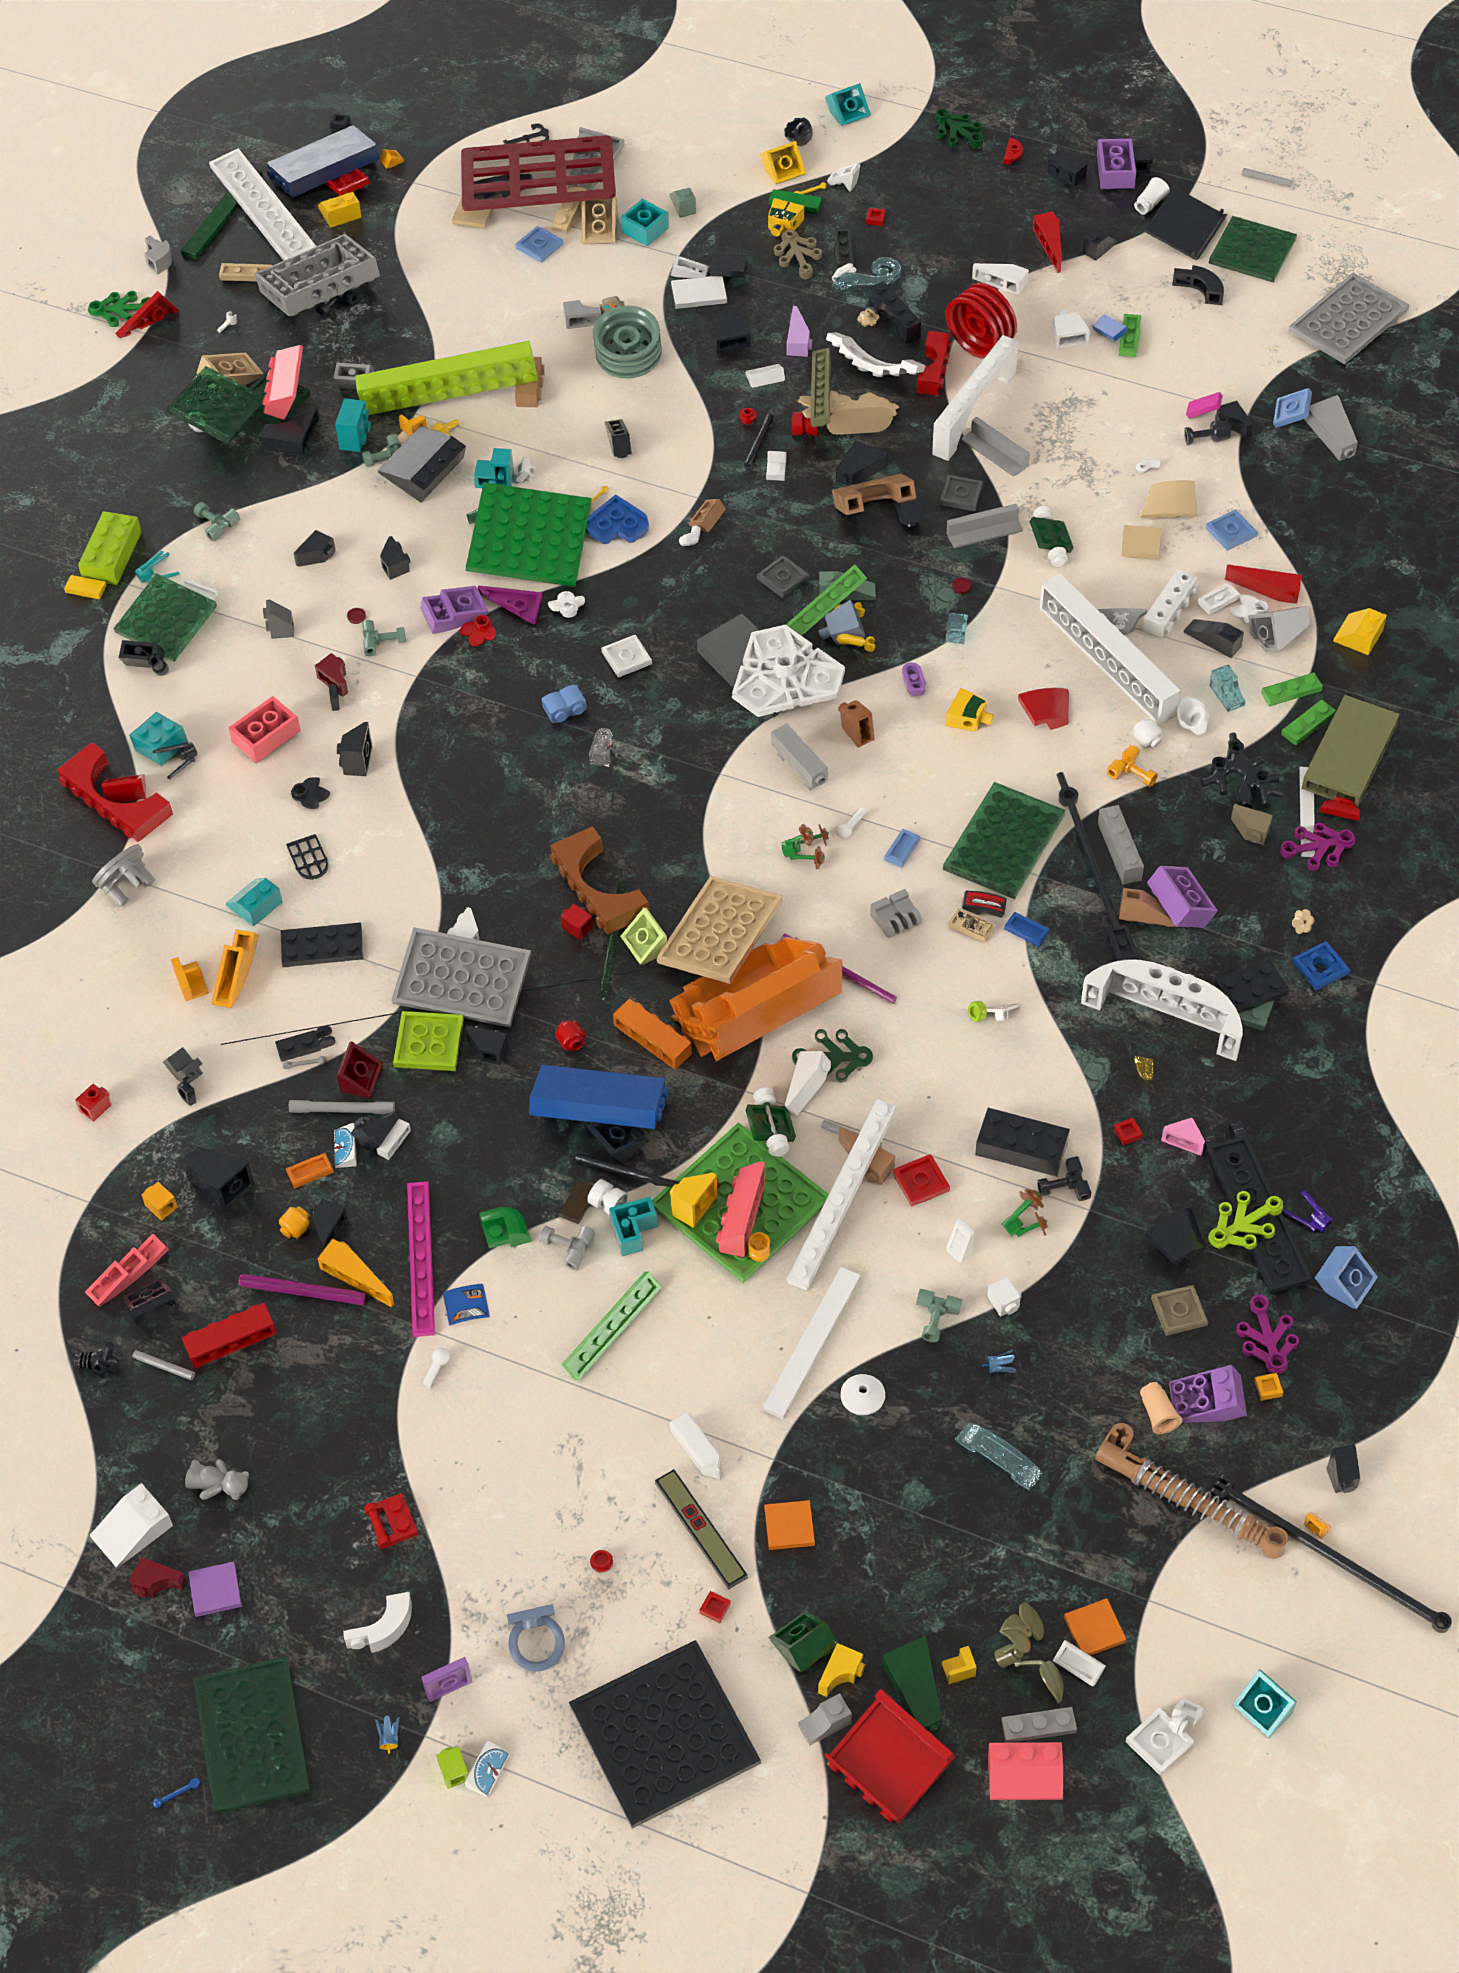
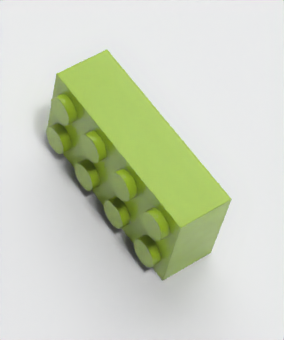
[78,511,141,585]

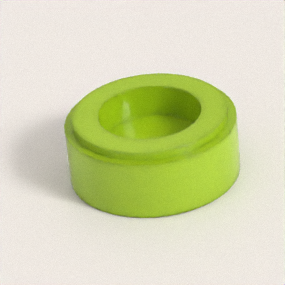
[968,1001,987,1022]

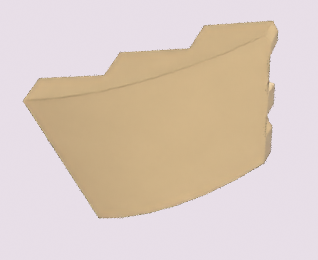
[1139,480,1197,519]

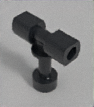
[315,284,358,318]
[1037,1156,1092,1201]

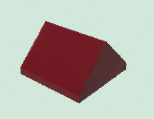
[337,1041,383,1098]

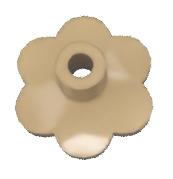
[857,309,879,327]
[1292,909,1314,934]

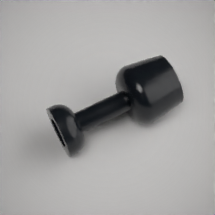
[1184,420,1231,445]

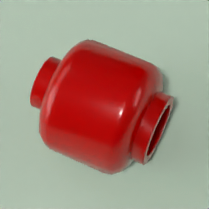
[555,1020,586,1051]

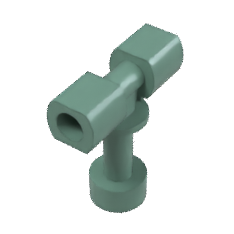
[362,434,401,466]
[194,502,241,541]
[362,620,406,656]
[916,1289,962,1342]

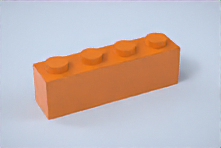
[613,998,692,1070]

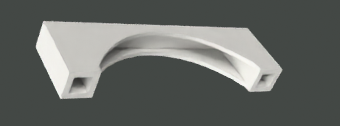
[932,335,1019,461]

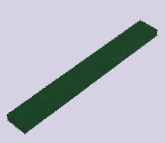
[181,169,263,259]

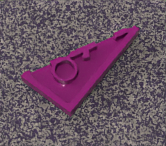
[478,585,543,624]

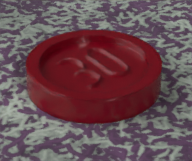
[952,578,971,594]
[347,608,366,624]

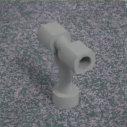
[539,1226,595,1271]

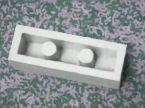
[377,1119,411,1160]

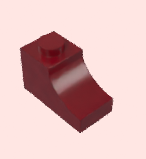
[315,653,348,697]
[129,1557,186,1598]

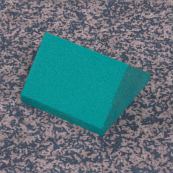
[1233,1669,1297,1737]

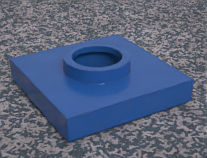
[1292,941,1350,991]

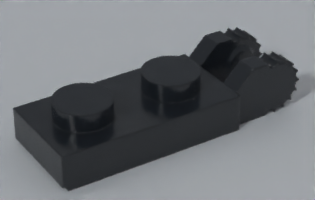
[275,1026,336,1062]

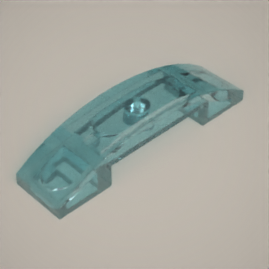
[955,1422,1042,1490]

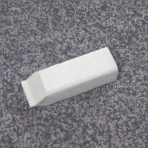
[670,1412,721,1481]

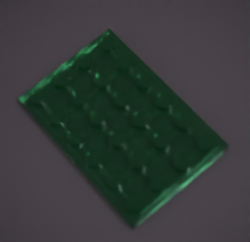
[943,782,1066,899]
[193,1656,311,1815]

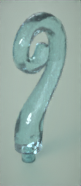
[832,257,902,290]

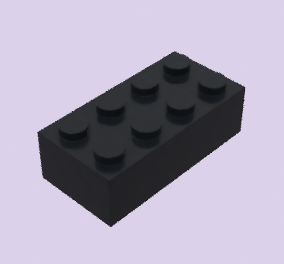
[975,1107,1070,1177]

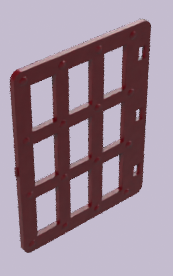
[461,135,616,211]

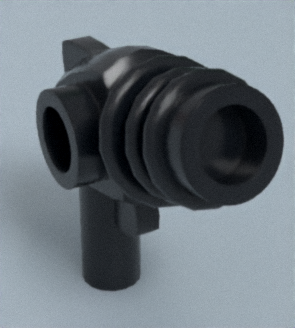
[74,1342,119,1373]

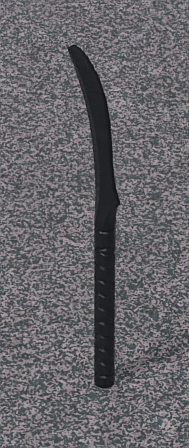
[576,1153,720,1188]

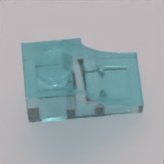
[1209,664,1246,712]

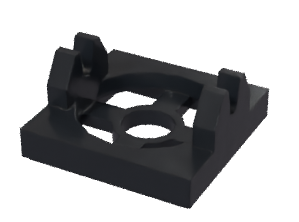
[123,1278,176,1323]

